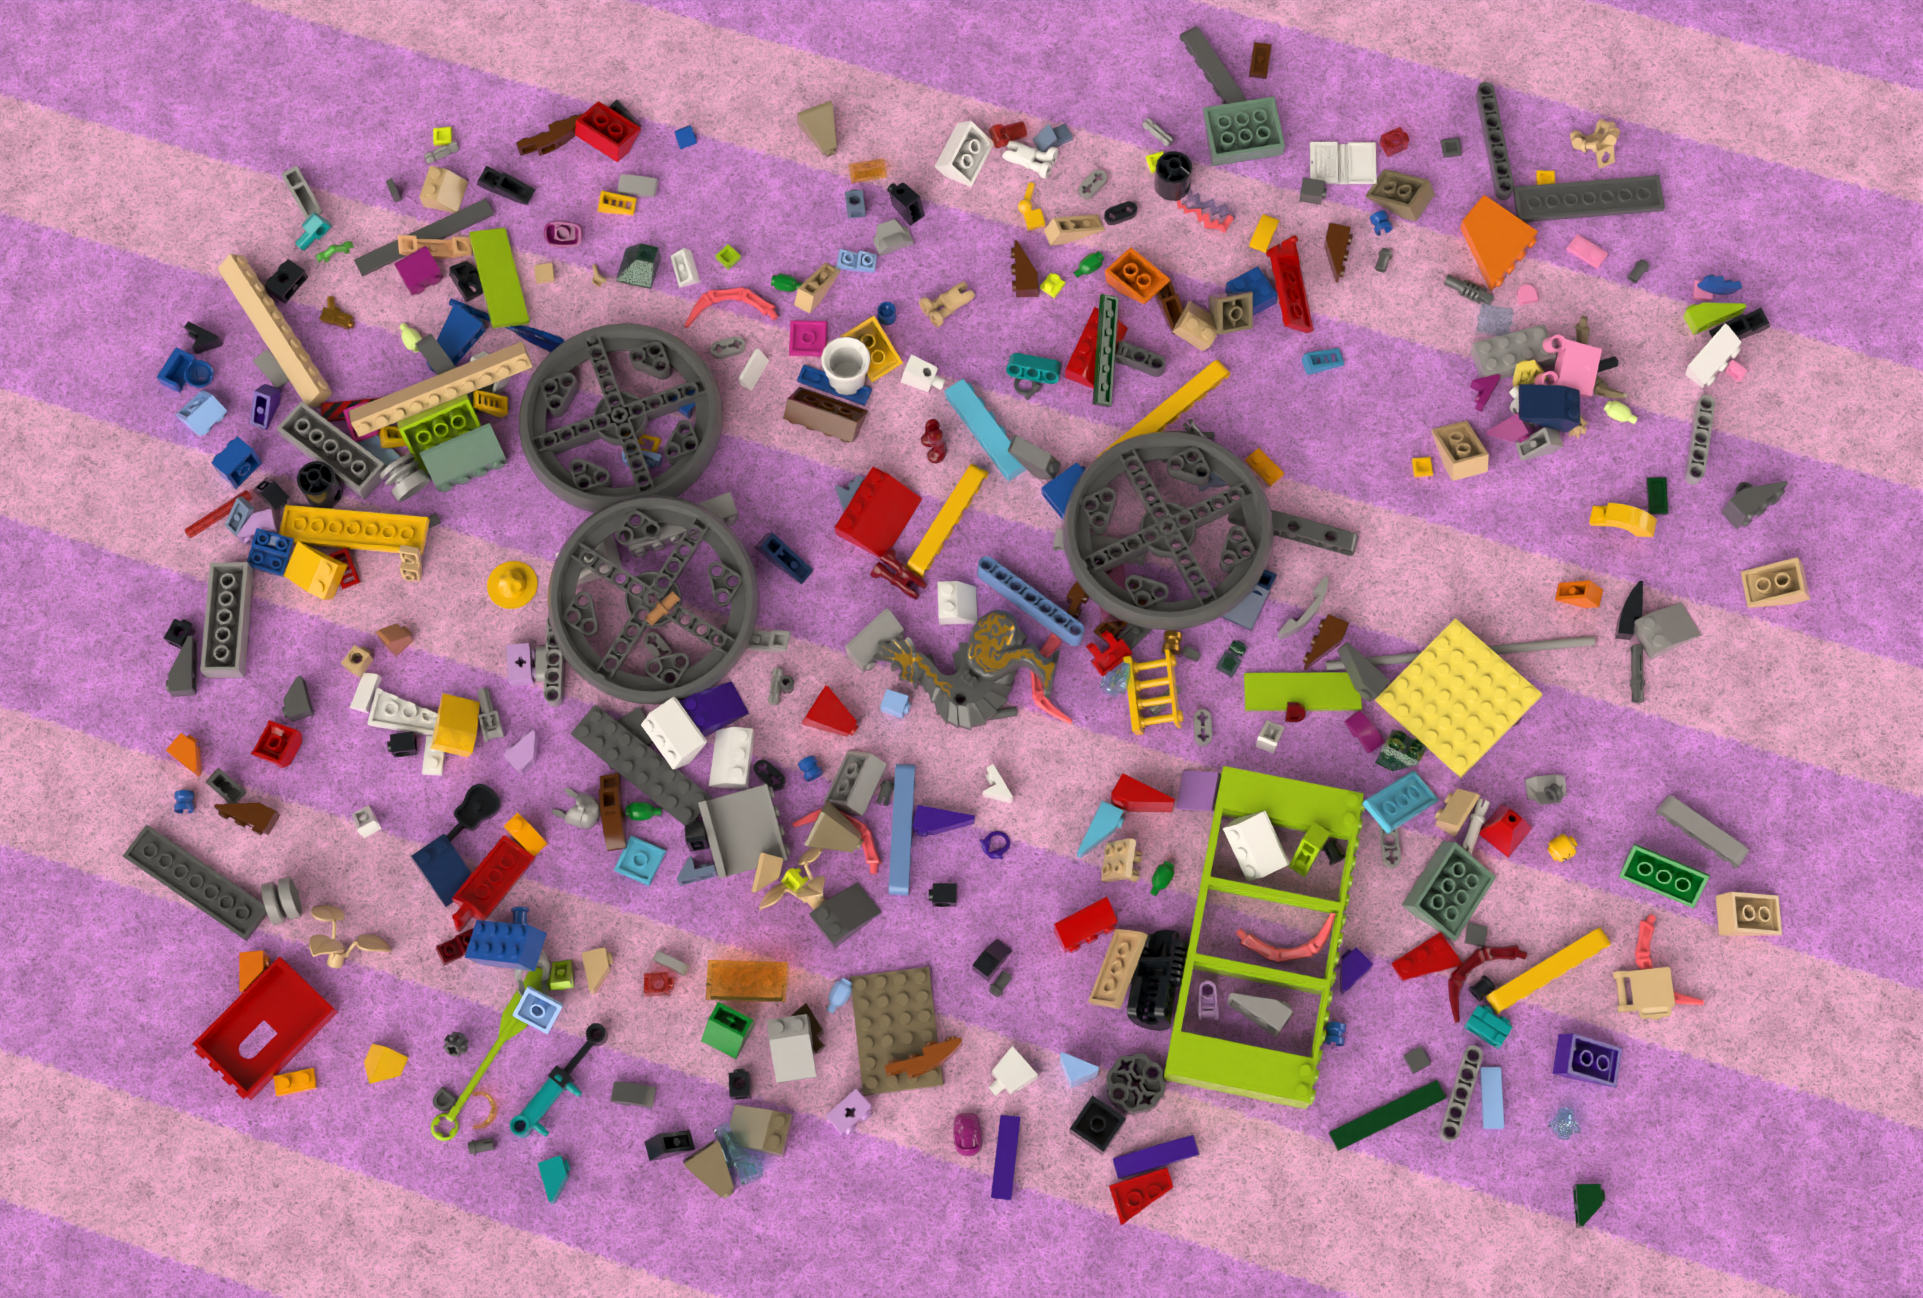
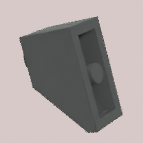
[282,675,314,722]

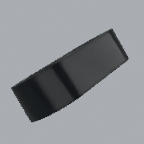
[1104,201,1137,225]
[754,759,786,791]

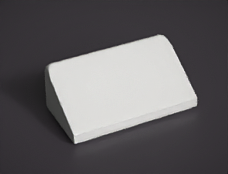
[670,248,700,288]
[739,349,769,390]
[350,672,382,713]

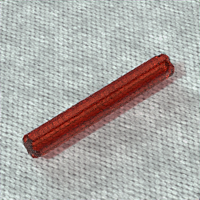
[184,490,252,538]

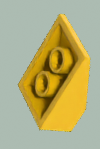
[840,316,903,382]
[283,541,347,600]
[430,693,480,757]

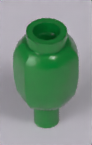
[1073,251,1105,278]
[771,273,803,292]
[626,802,661,821]
[1150,861,1175,897]

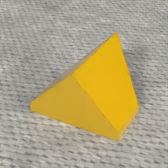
[364,1044,408,1084]

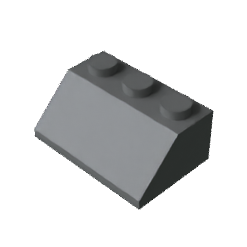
[845,608,905,673]
[823,751,887,816]

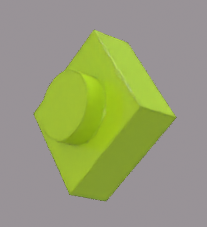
[715,244,741,270]

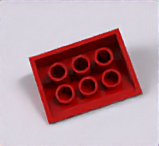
[834,466,922,558]

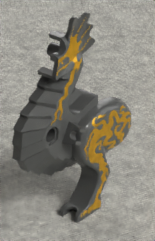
[873,610,1060,731]

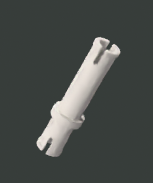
[1462,799,1490,856]

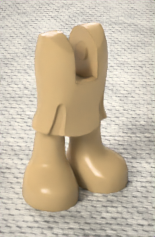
[919,281,975,328]

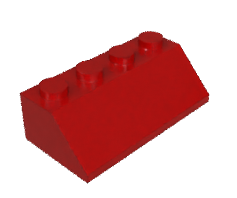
[1065,307,1128,389]

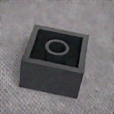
[1069,1095,1126,1155]

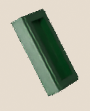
[1646,477,1668,515]

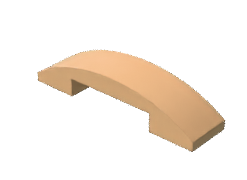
[398,235,472,259]

